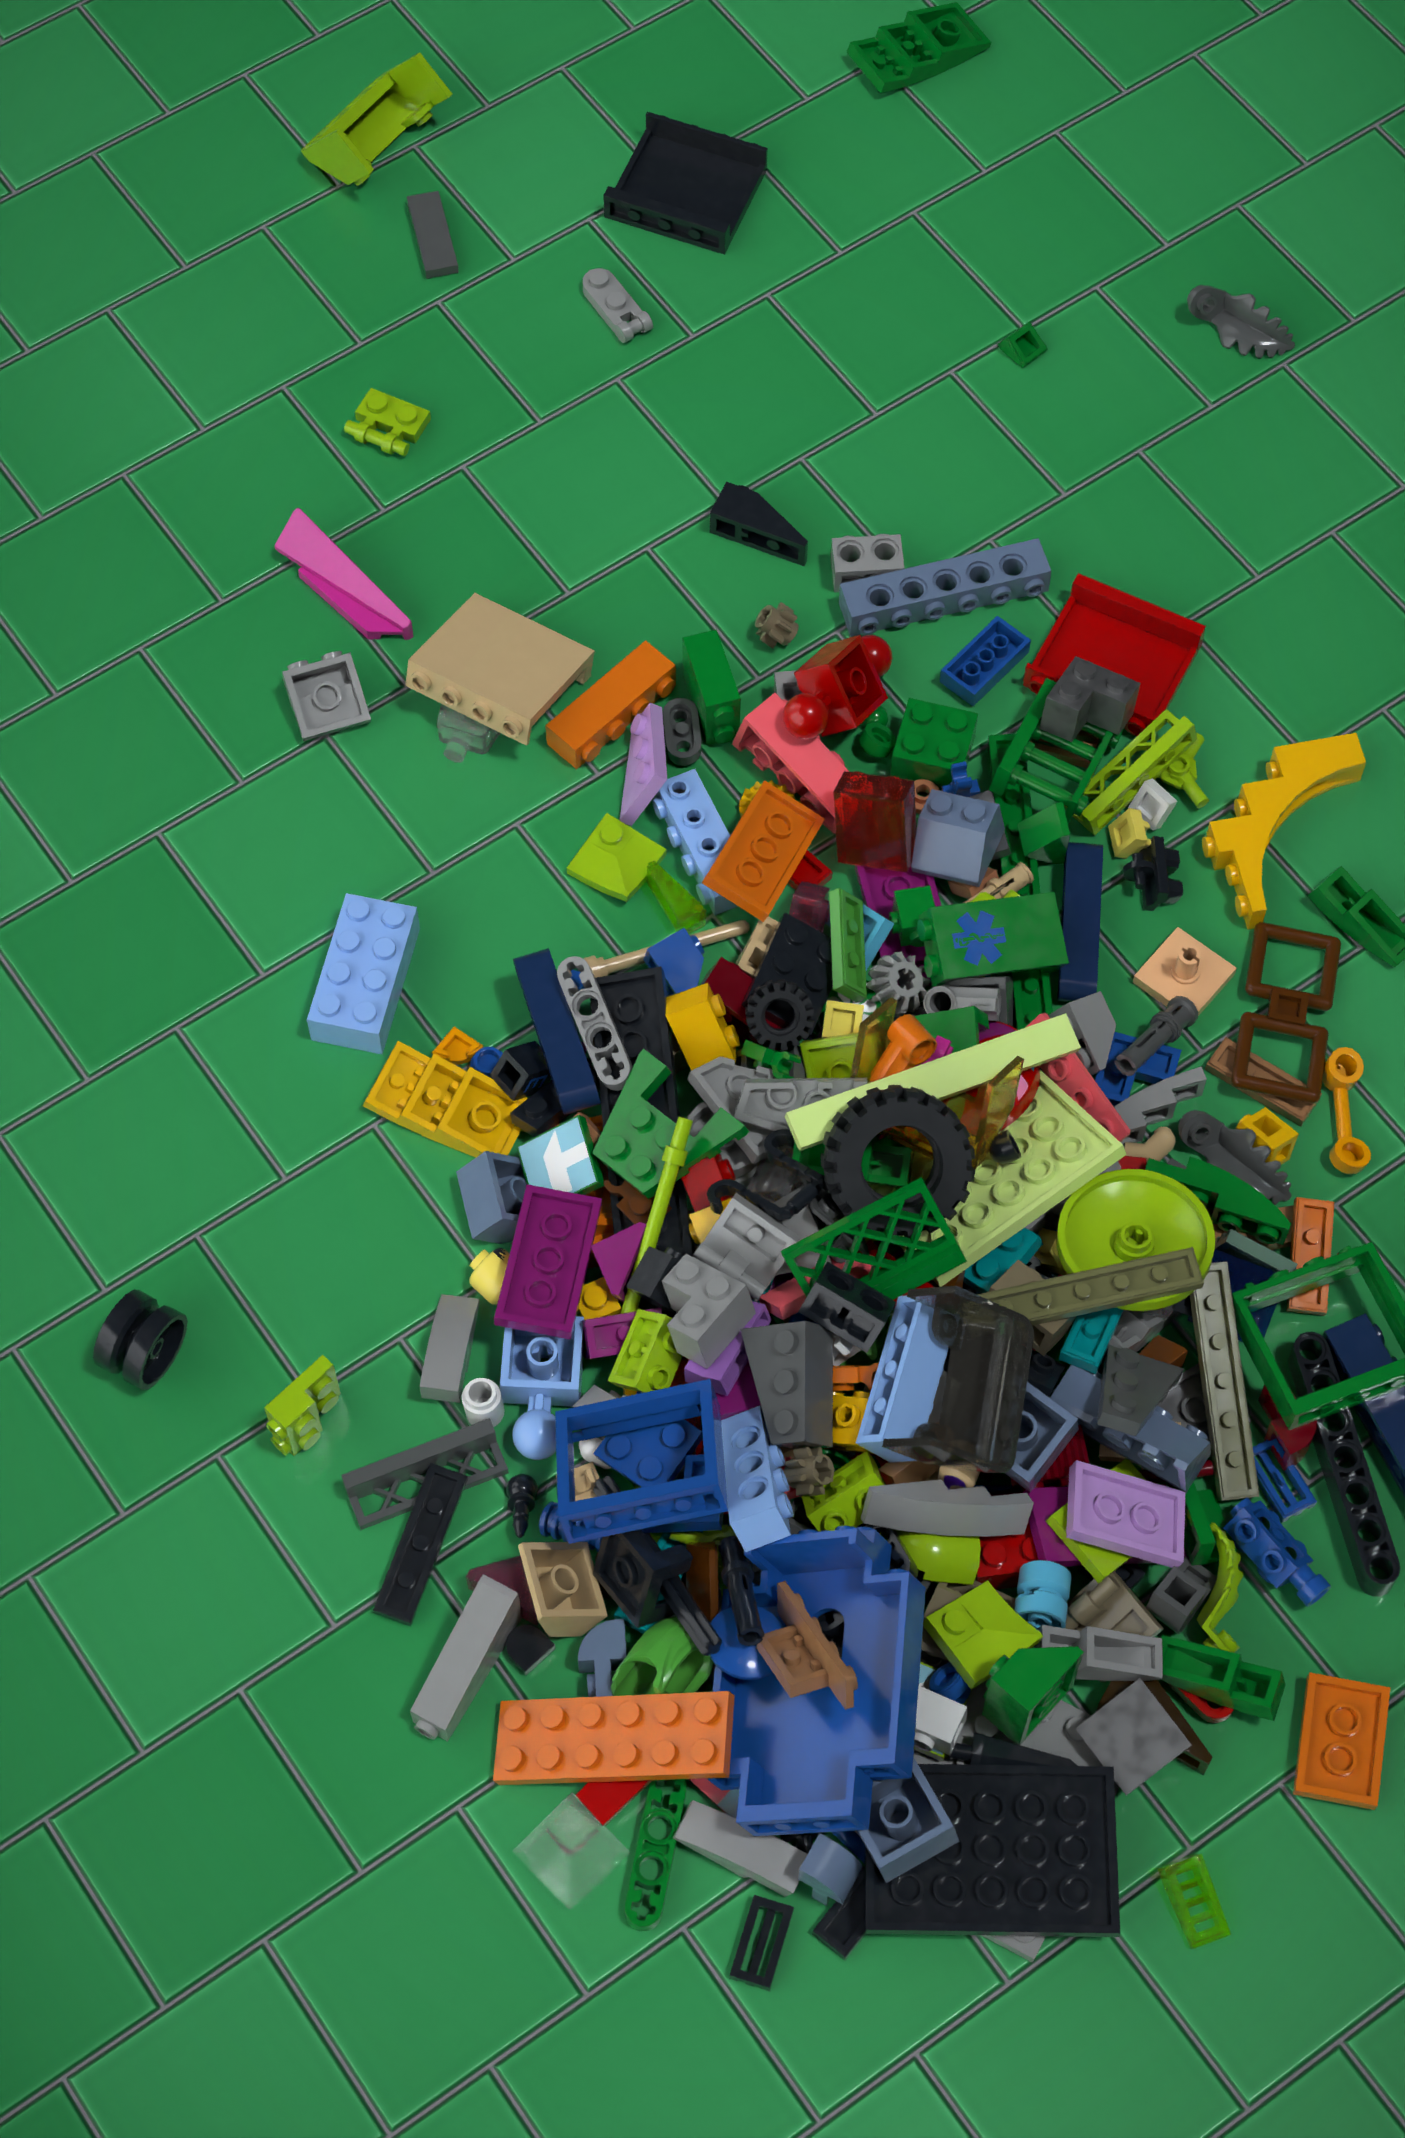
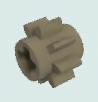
[755,602,799,648]
[784,1447,834,1496]

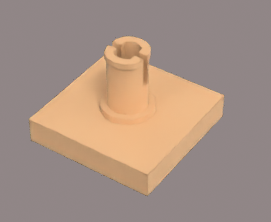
[1132,927,1237,1016]

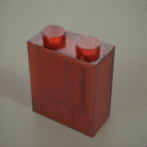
[833,771,917,872]

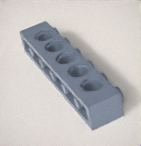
[839,538,1052,637]

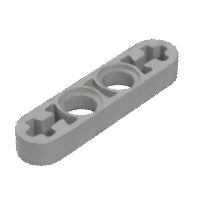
[557,956,633,1091]

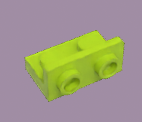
[608,1309,683,1393]
[802,1451,885,1531]

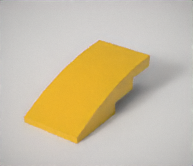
[362,1041,528,1157]

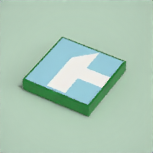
[517,1115,604,1195]

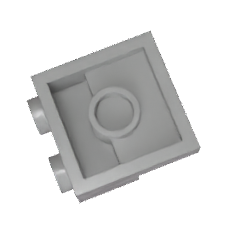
[282,651,371,741]

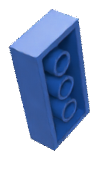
[940,616,1031,706]

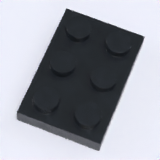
[741,912,833,1041]

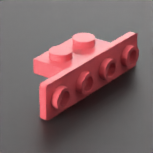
[1026,1013,1131,1142]

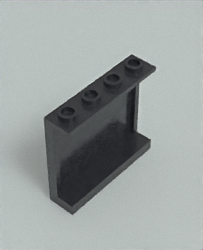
[603,112,768,255]

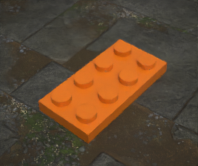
[702,780,825,922]

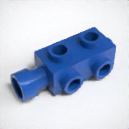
[1223,1498,1331,1607]

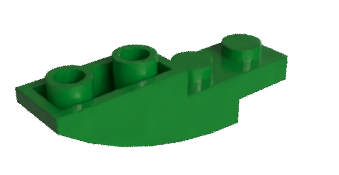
[1145,1156,1291,1245]

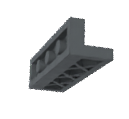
[341,1418,509,1530]

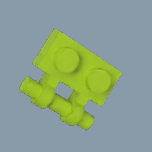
[344,388,431,456]

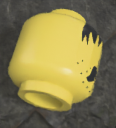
[469,1248,510,1305]

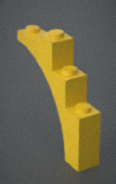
[1202,733,1366,930]

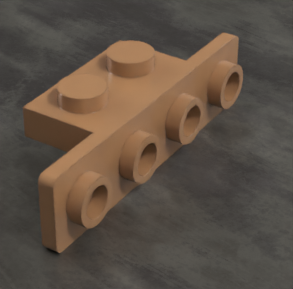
[757,1581,858,1710]

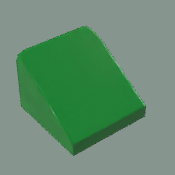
[997,322,1048,368]

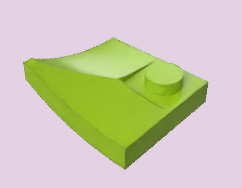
[567,813,667,902]
[923,1580,1044,1690]

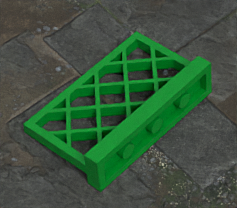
[781,1177,967,1300]

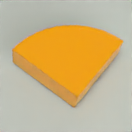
[432,1026,484,1065]

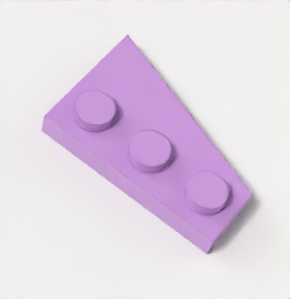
[619,703,667,826]

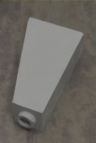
[410,1574,522,1741]

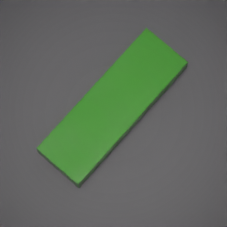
[829,888,867,1002]

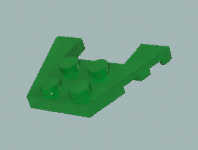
[592,1049,750,1199]

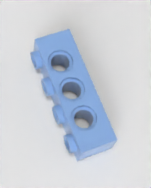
[721,1406,794,1552]

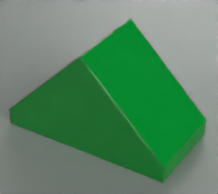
[1017,802,1070,864]

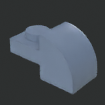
[578,1619,626,1697]
[798,1833,862,1905]

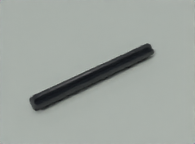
[593,1476,722,1656]

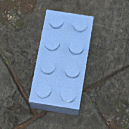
[307,893,420,1055]

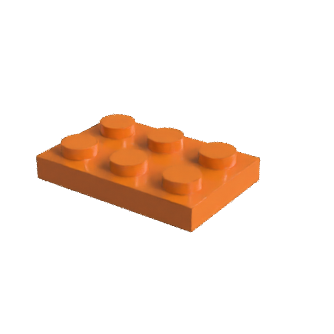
[1293,1672,1391,1810]

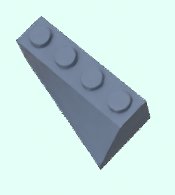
[1050,1365,1211,1493]

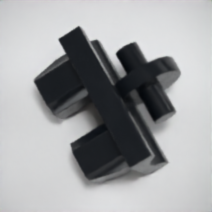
[1123,836,1183,911]

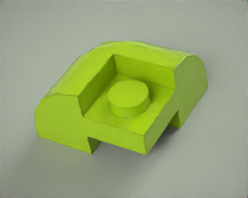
[879,1529,981,1585]

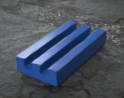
[1253,1438,1317,1523]

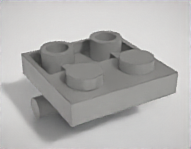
[693,1193,801,1302]

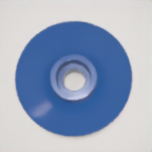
[709,1606,784,1680]

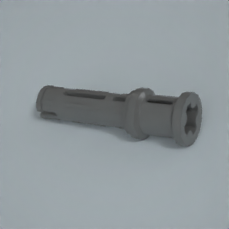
[1115,996,1198,1076]

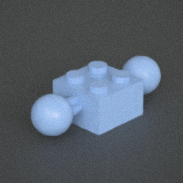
[500,1316,585,1460]

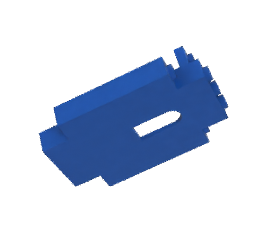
[706,1526,926,1836]

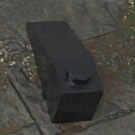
[710,481,808,566]

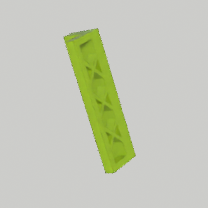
[1064,709,1197,836]

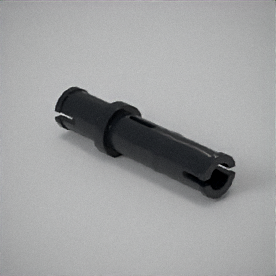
[718,1536,765,1646]

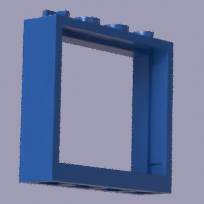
[555,1379,728,1544]

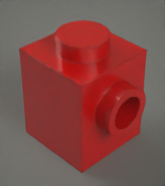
[682,1154,735,1212]

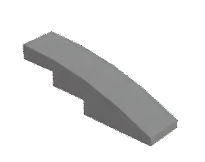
[1114,1067,1207,1146]
[861,1479,1034,1537]

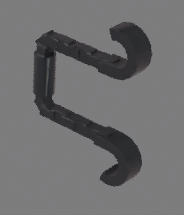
[707,1129,824,1221]

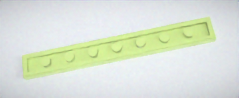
[785,1013,1081,1151]

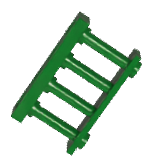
[989,678,1123,824]

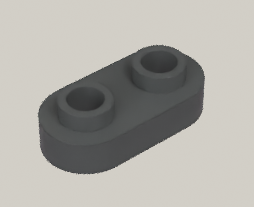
[663,698,701,765]

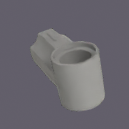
[923,985,1002,1021]

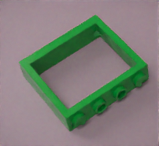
[1232,1242,1405,1430]

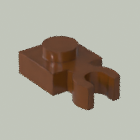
[604,1179,672,1224]

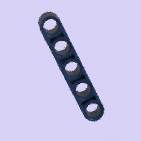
[1057,842,1103,1002]
[513,948,601,1115]

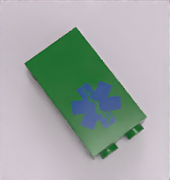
[917,892,1069,987]

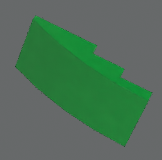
[847,2,992,93]

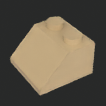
[518,1542,608,1637]

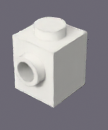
[914,1687,967,1755]

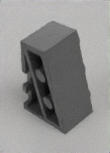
[740,1321,833,1449]

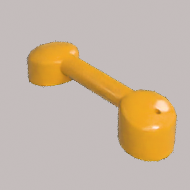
[1322,1047,1371,1174]

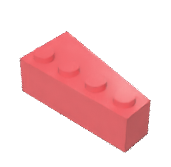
[732,693,872,834]

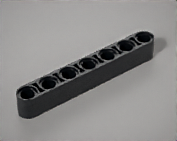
[1288,1332,1400,1597]

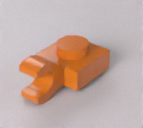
[833,1362,879,1391]

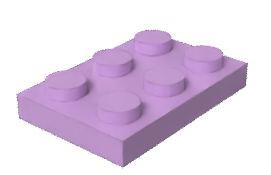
[1066,1460,1185,1568]

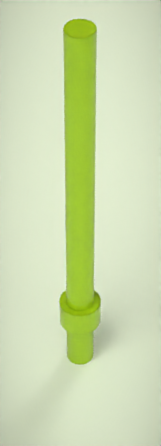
[620,1116,693,1314]

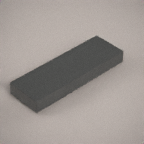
[407,191,459,278]

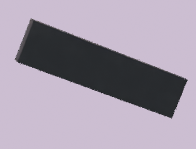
[373,1463,468,1626]

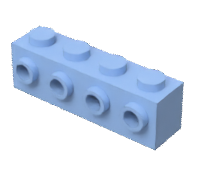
[652,769,738,916]
[856,1293,958,1463]

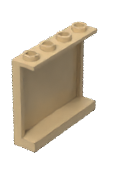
[405,593,595,746]

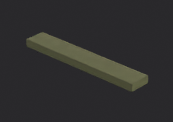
[961,1247,1204,1339]
[1190,1261,1259,1501]

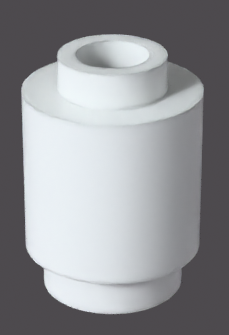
[462,1378,505,1427]

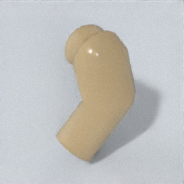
[1124,1126,1176,1163]

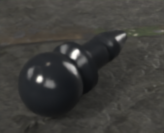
[506,1474,538,1538]

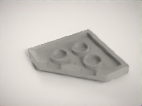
[687,1056,788,1164]

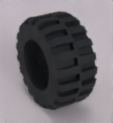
[821,1085,975,1238]

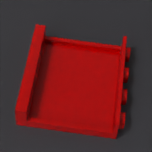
[1023,573,1206,740]

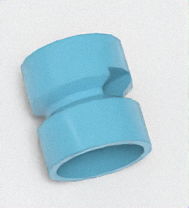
[1014,1560,1072,1629]

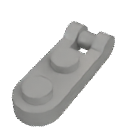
[583,268,653,343]

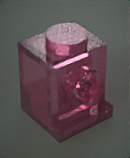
[789,881,830,933]

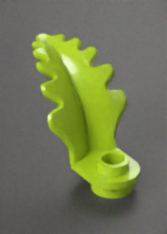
[1197,1522,1243,1653]

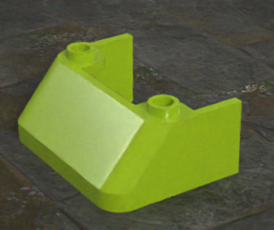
[301,52,453,186]

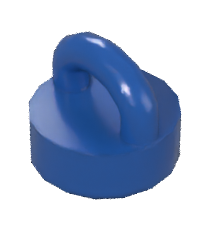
[929,1662,971,1704]

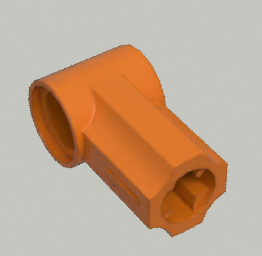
[869,1014,937,1082]

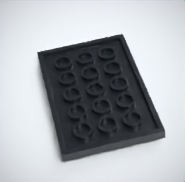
[865,1764,1120,1937]

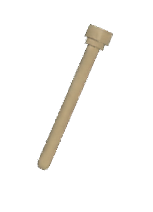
[583,920,750,978]

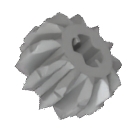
[866,951,931,1016]

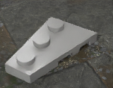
[734,1078,868,1131]

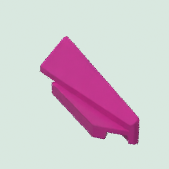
[275,508,414,640]

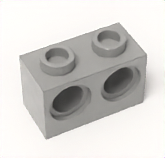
[831,534,905,592]

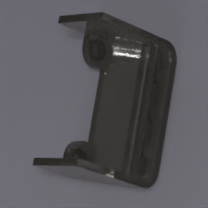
[882,1286,1034,1473]

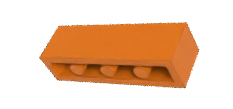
[545,640,676,769]

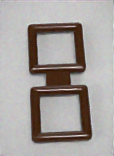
[1231,922,1341,1103]

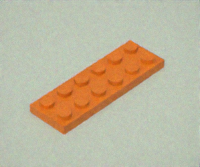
[493,1691,735,1785]

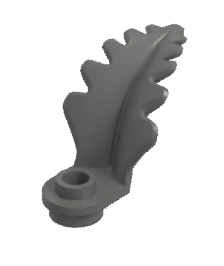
[1187,285,1295,358]
[1178,1110,1292,1205]

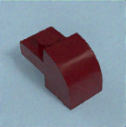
[1258,1384,1317,1471]

